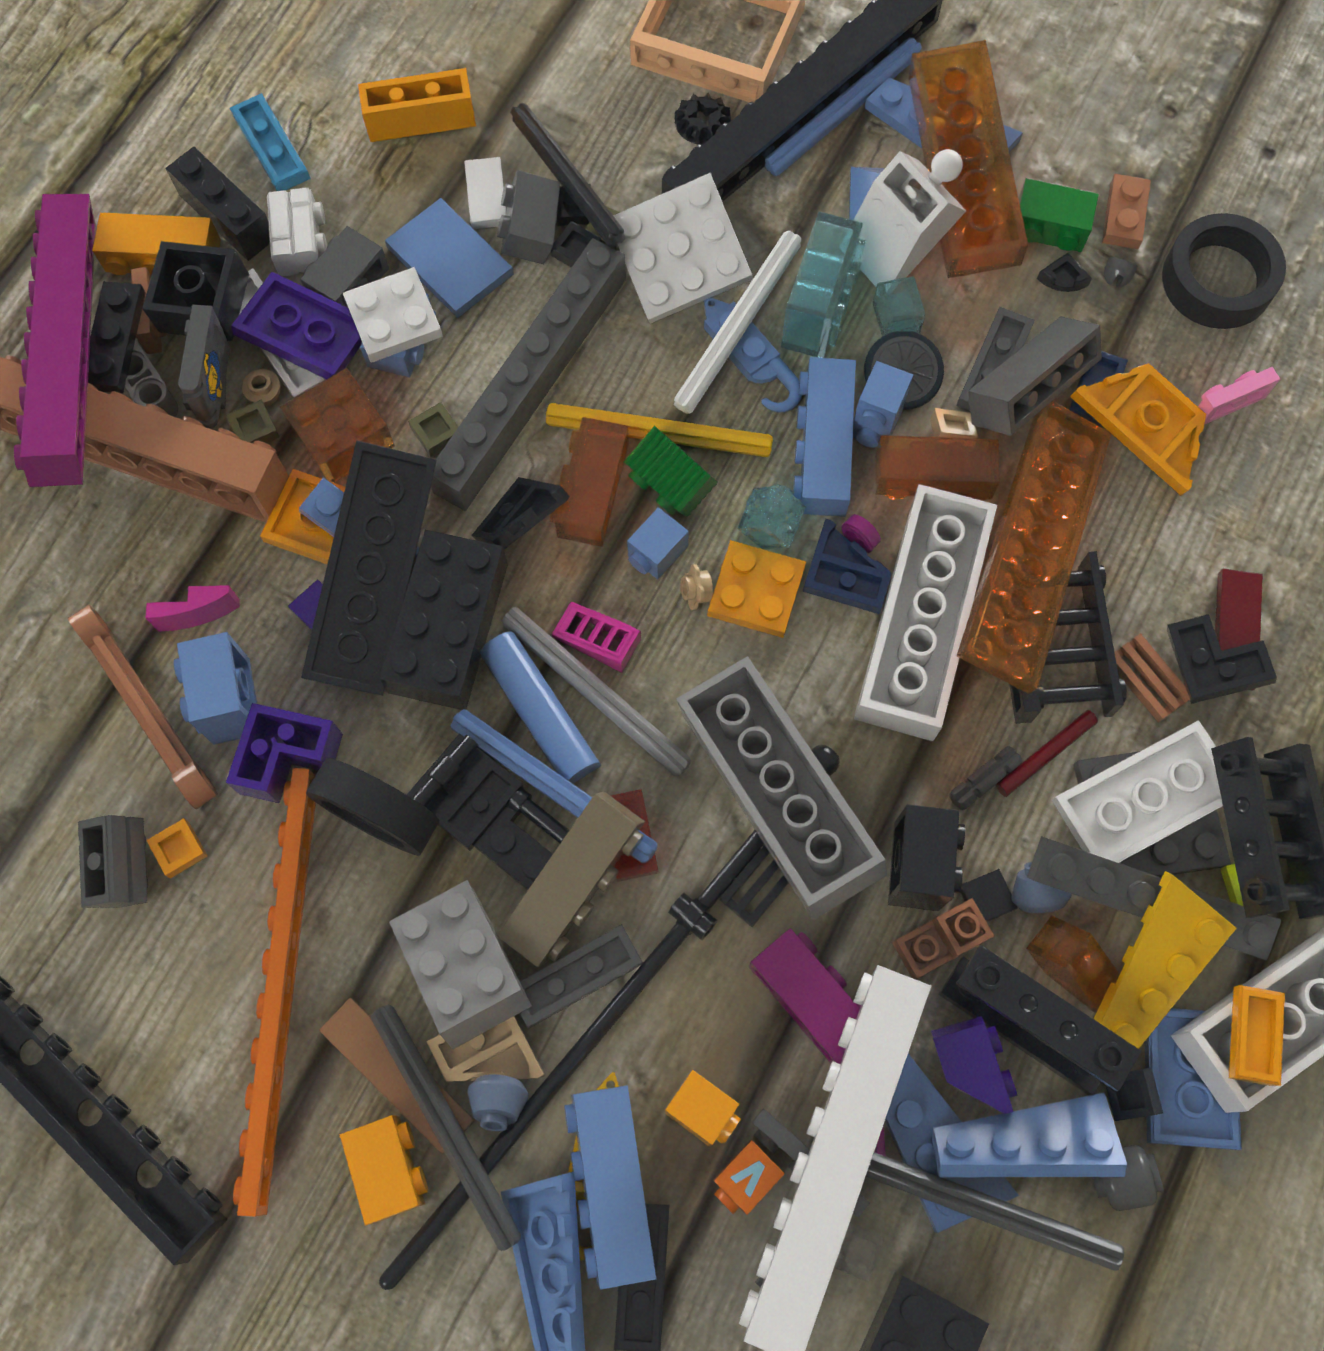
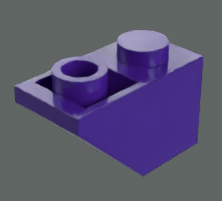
[931,1016,1018,1114]

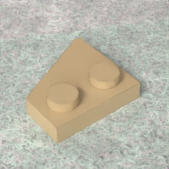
[426,1016,545,1082]

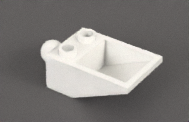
[840,149,966,298]

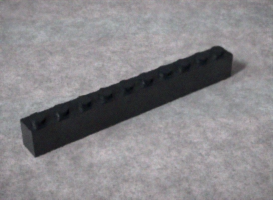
[662,0,943,202]

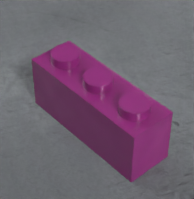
[749,928,861,1064]

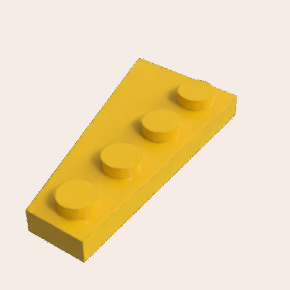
[1093,871,1237,1049]

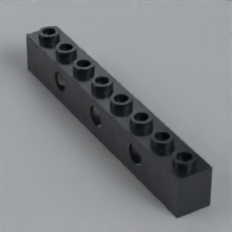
[0,976,228,1265]

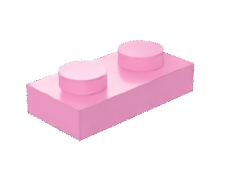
[1198,367,1280,425]

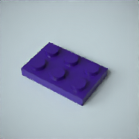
[231,272,362,383]

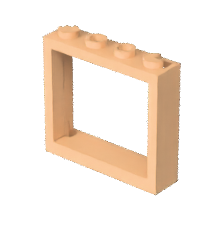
[630,0,805,102]

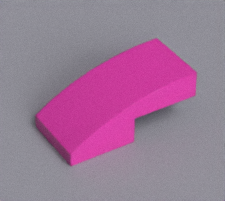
[145,585,240,632]

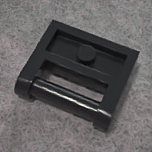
[474,788,569,890]

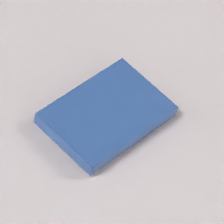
[385,198,514,318]
[1145,1008,1242,1150]

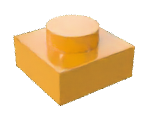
[146,818,208,879]

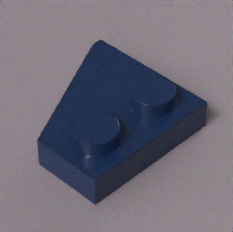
[803,518,892,614]

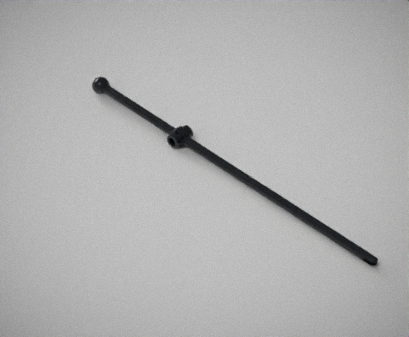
[379,745,840,1290]

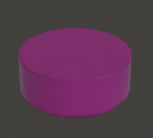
[841,514,881,553]

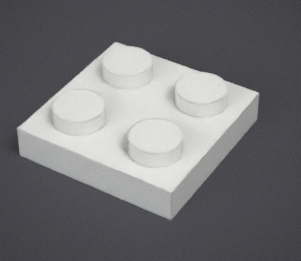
[343,267,443,363]

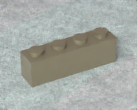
[496,792,645,967]

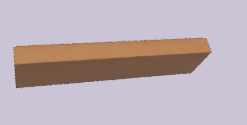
[319,998,475,1154]

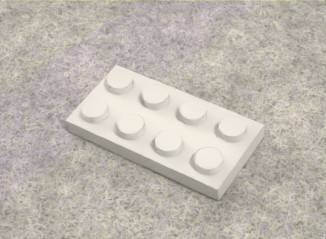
[1052,720,1223,863]

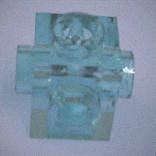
[737,484,806,549]

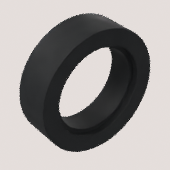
[1162,213,1286,329]
[306,758,440,856]

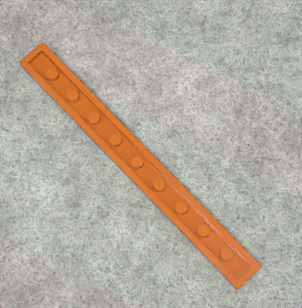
[233,768,316,1217]

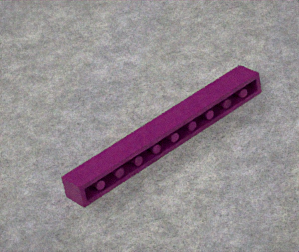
[14,194,96,487]

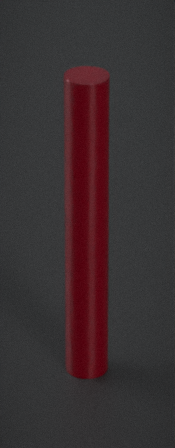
[995,710,1098,797]

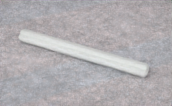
[674,231,801,414]

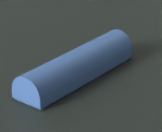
[480,631,601,783]

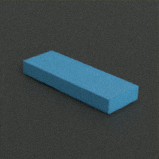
[230,93,311,191]

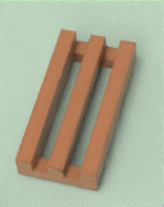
[1115,633,1190,723]

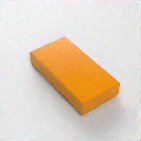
[1229,985,1285,1086]

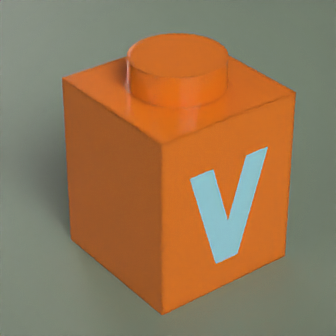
[713,1140,785,1215]

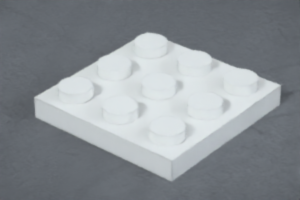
[613,173,753,324]

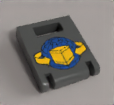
[178,305,231,428]

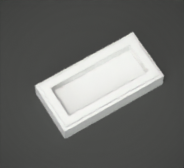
[464,157,506,229]

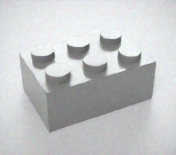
[389,880,532,1049]

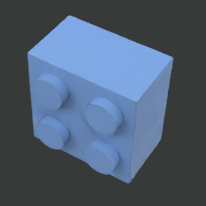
[174,632,257,745]

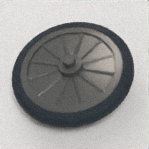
[864,330,944,410]

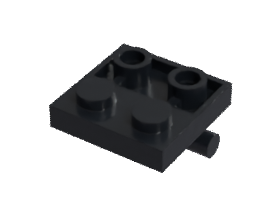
[406,733,524,851]

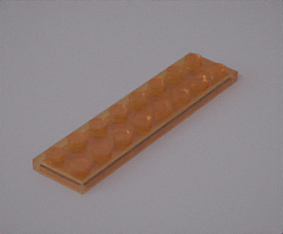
[956,401,1112,694]

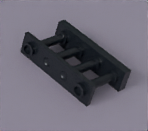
[992,551,1127,724]
[1211,737,1324,919]
[938,945,1142,1096]

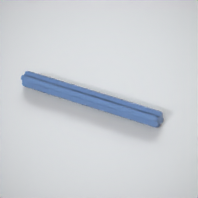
[765,37,922,176]
[451,709,658,863]

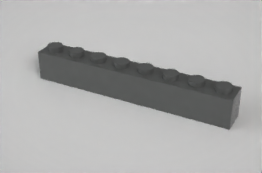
[431,238,626,512]

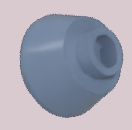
[1011,862,1072,913]
[468,1074,529,1131]

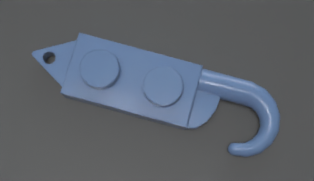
[704,298,802,412]

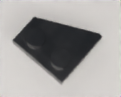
[471,477,570,549]

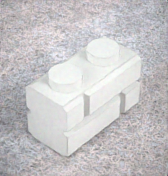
[267,188,327,276]

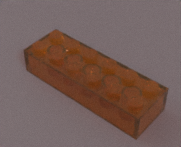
[909,40,1028,278]

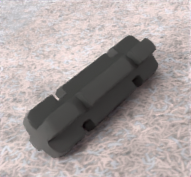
[949,746,1022,810]

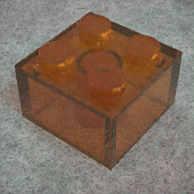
[280,368,395,483]

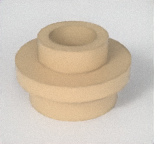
[242,369,281,407]

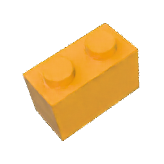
[339,1115,428,1225]

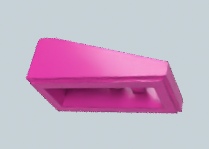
[551,602,641,673]

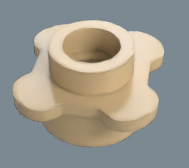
[680,564,713,610]

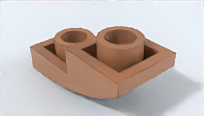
[892,898,995,980]

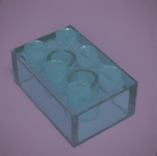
[781,211,866,358]

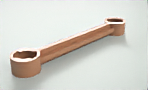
[68,604,218,809]

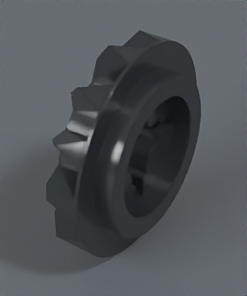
[675,92,731,145]

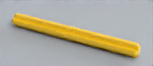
[546,403,773,457]

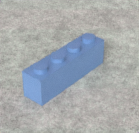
[793,357,856,517]
[564,1085,656,1290]

